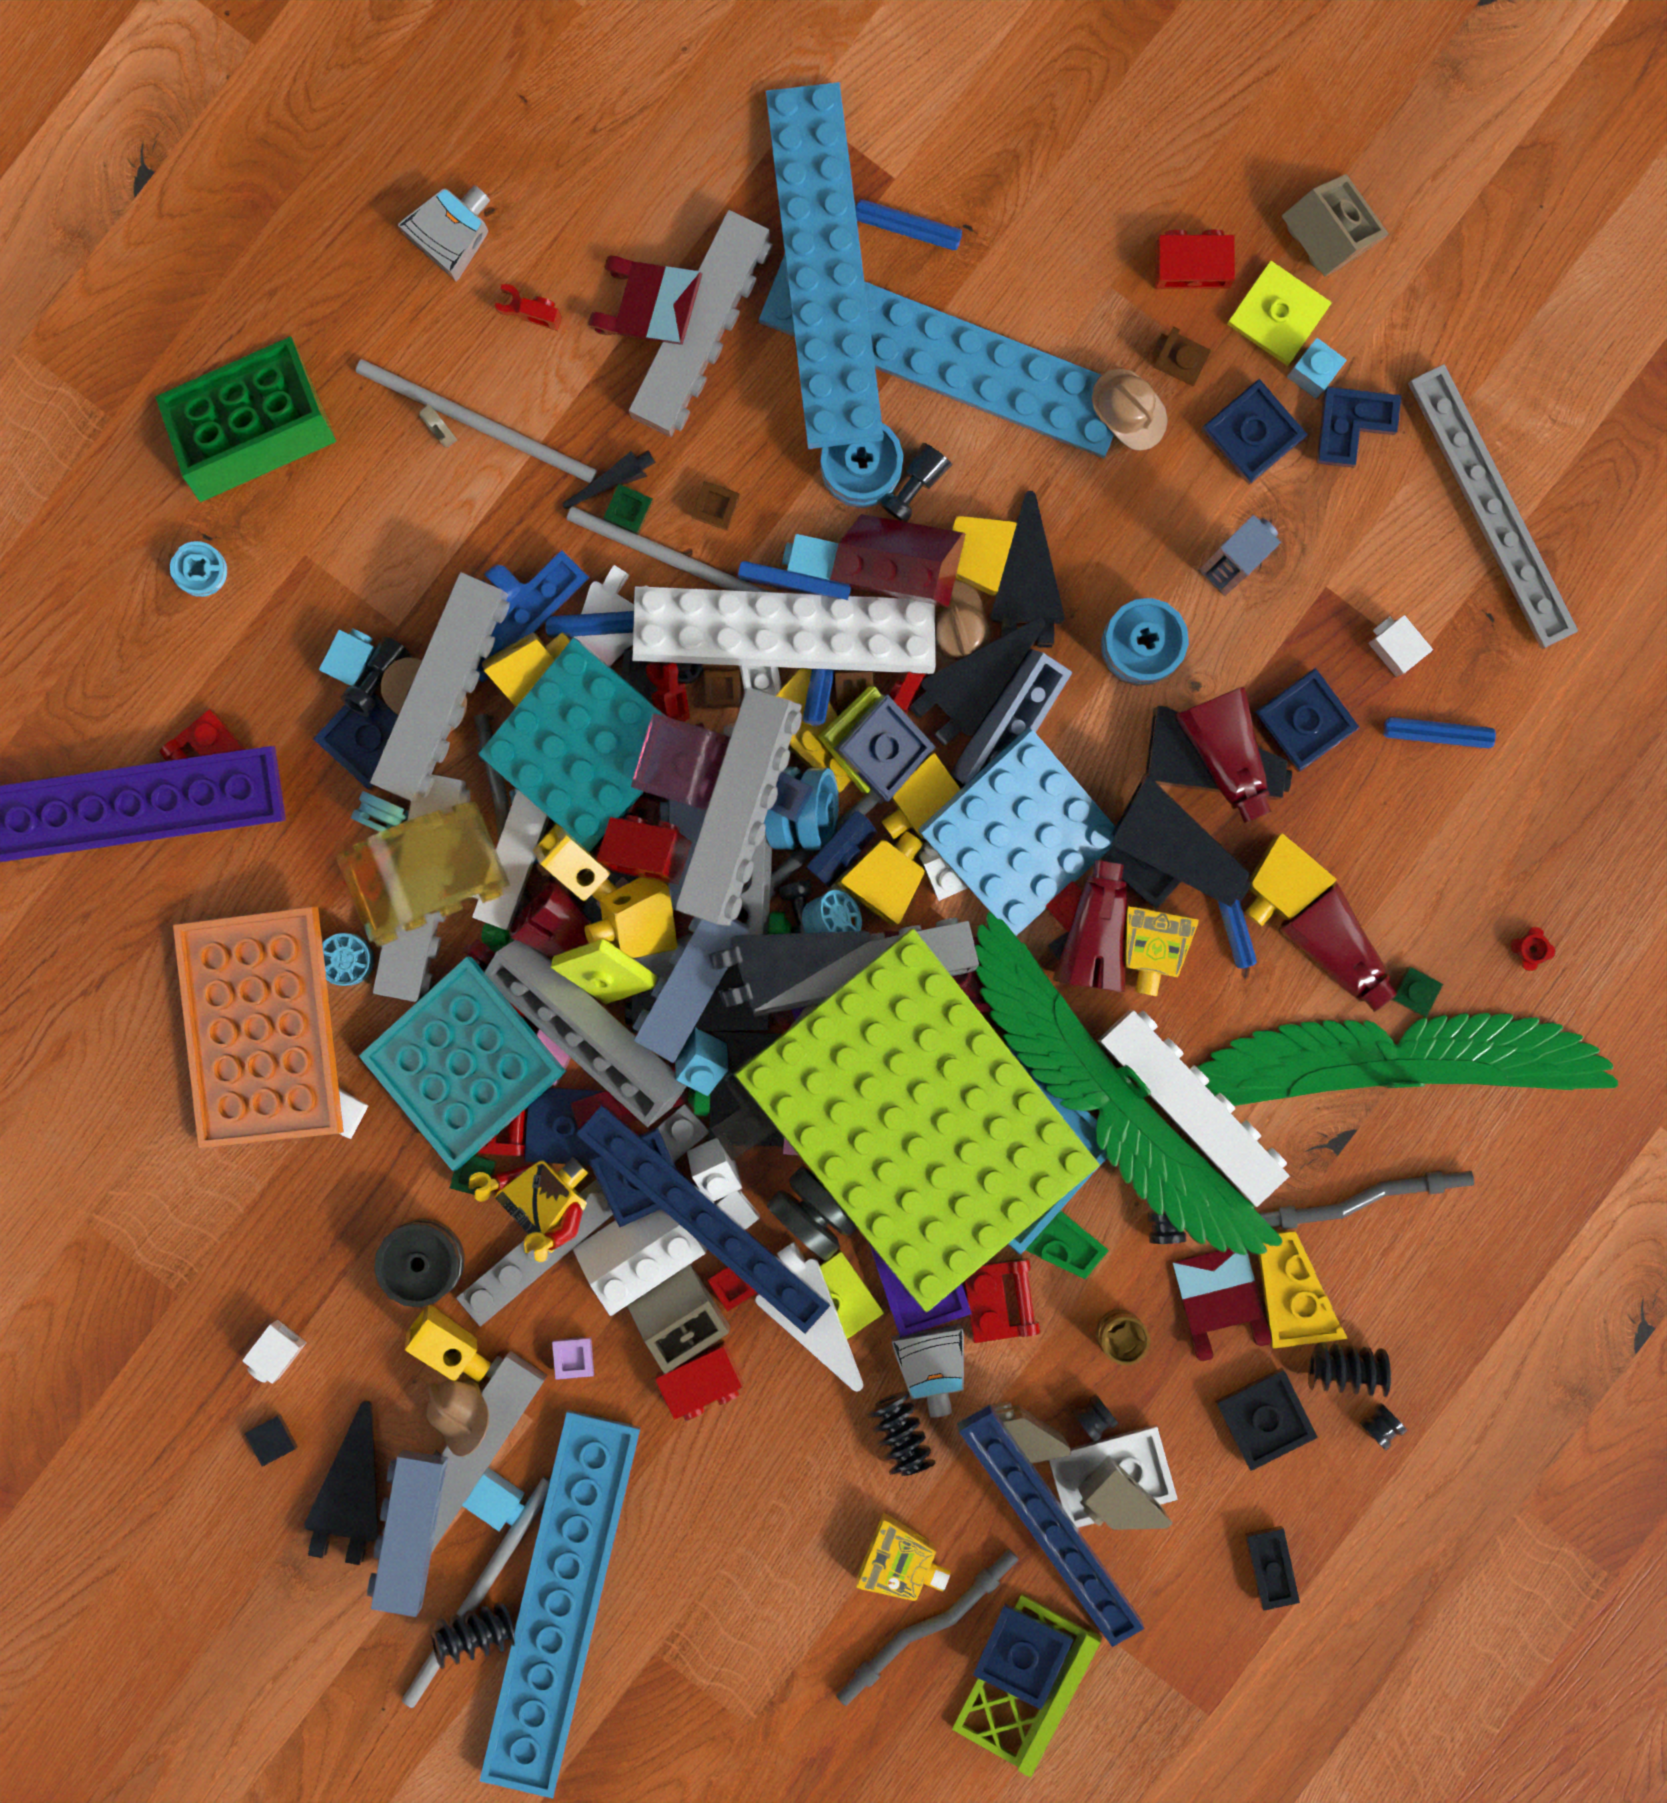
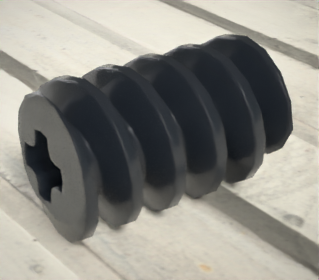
[1308,1342,1391,1397]
[867,1391,936,1476]
[431,1602,515,1669]

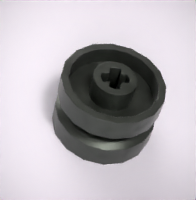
[766,1165,857,1261]
[374,1219,465,1307]

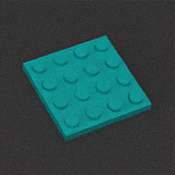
[478,638,690,853]
[359,957,566,1171]

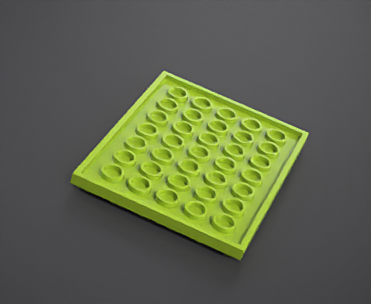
[734,929,1100,1313]

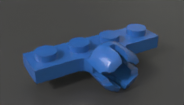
[476,550,590,683]

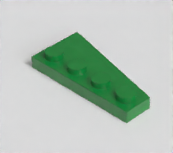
[1025,1210,1109,1279]

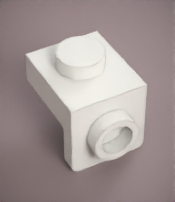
[917,841,968,901]

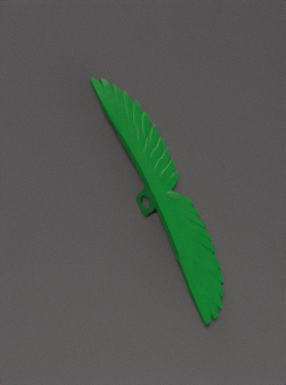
[975,912,1283,1255]
[1197,1013,1618,1106]

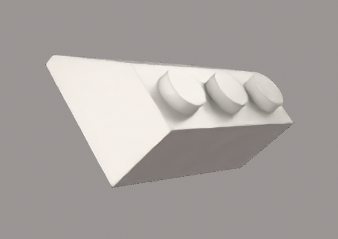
[573,1209,707,1316]

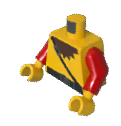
[469,1157,589,1262]

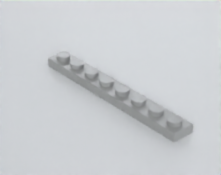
[1408,364,1578,649]
[456,1103,709,1327]

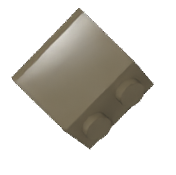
[1282,174,1389,277]
[991,1402,1071,1463]
[1078,1455,1173,1530]

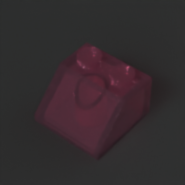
[631,713,731,811]

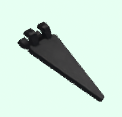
[991,491,1065,648]
[909,618,1046,746]
[708,931,871,1009]
[304,1401,379,1565]

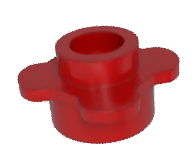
[1510,927,1556,971]

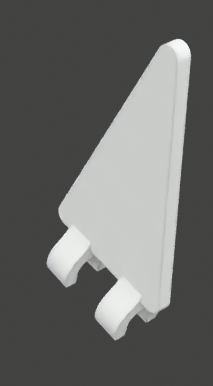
[574,565,648,667]
[755,1242,863,1391]

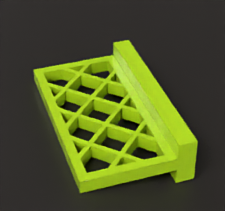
[952,1594,1103,1778]

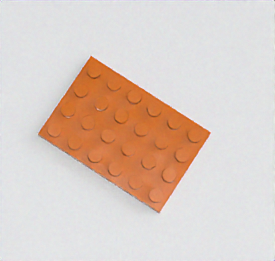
[173,907,344,1149]

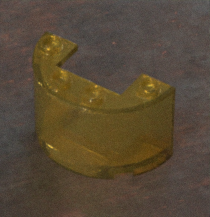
[336,802,511,947]

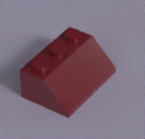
[830,514,966,607]

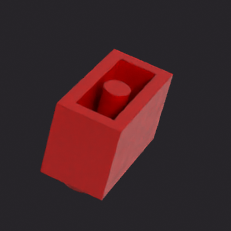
[1155,229,1235,289]
[597,815,692,885]
[655,1341,744,1421]

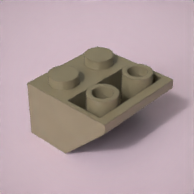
[627,1264,731,1374]

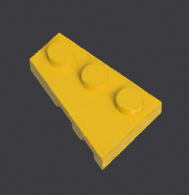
[775,668,852,793]
[1259,1230,1348,1349]

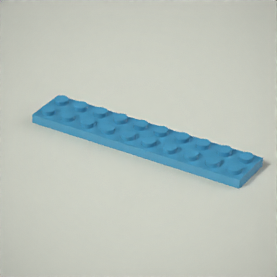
[766,82,883,449]
[759,255,1114,459]
[479,1410,641,1799]

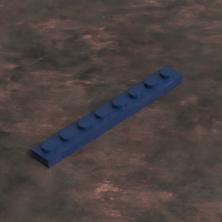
[576,1104,830,1334]
[957,1405,1145,1647]

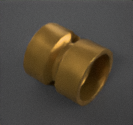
[1096,1310,1150,1366]

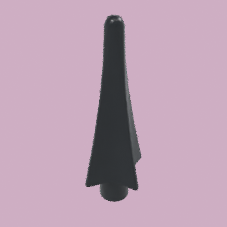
[563,449,656,509]

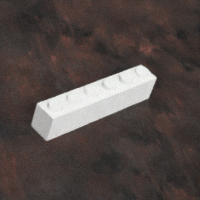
[1097,1009,1289,1207]

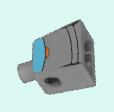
[398,185,491,282]
[891,1324,964,1417]

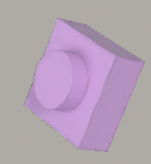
[552,1337,594,1379]

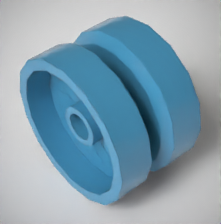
[820,423,903,508]
[1101,598,1189,686]
[764,767,839,851]

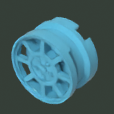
[170,541,227,597]
[350,791,409,840]
[802,890,862,933]
[322,933,375,986]

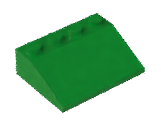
[155,336,337,503]

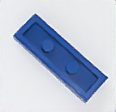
[738,561,851,600]

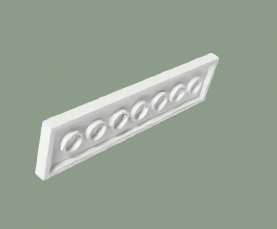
[632,586,936,674]

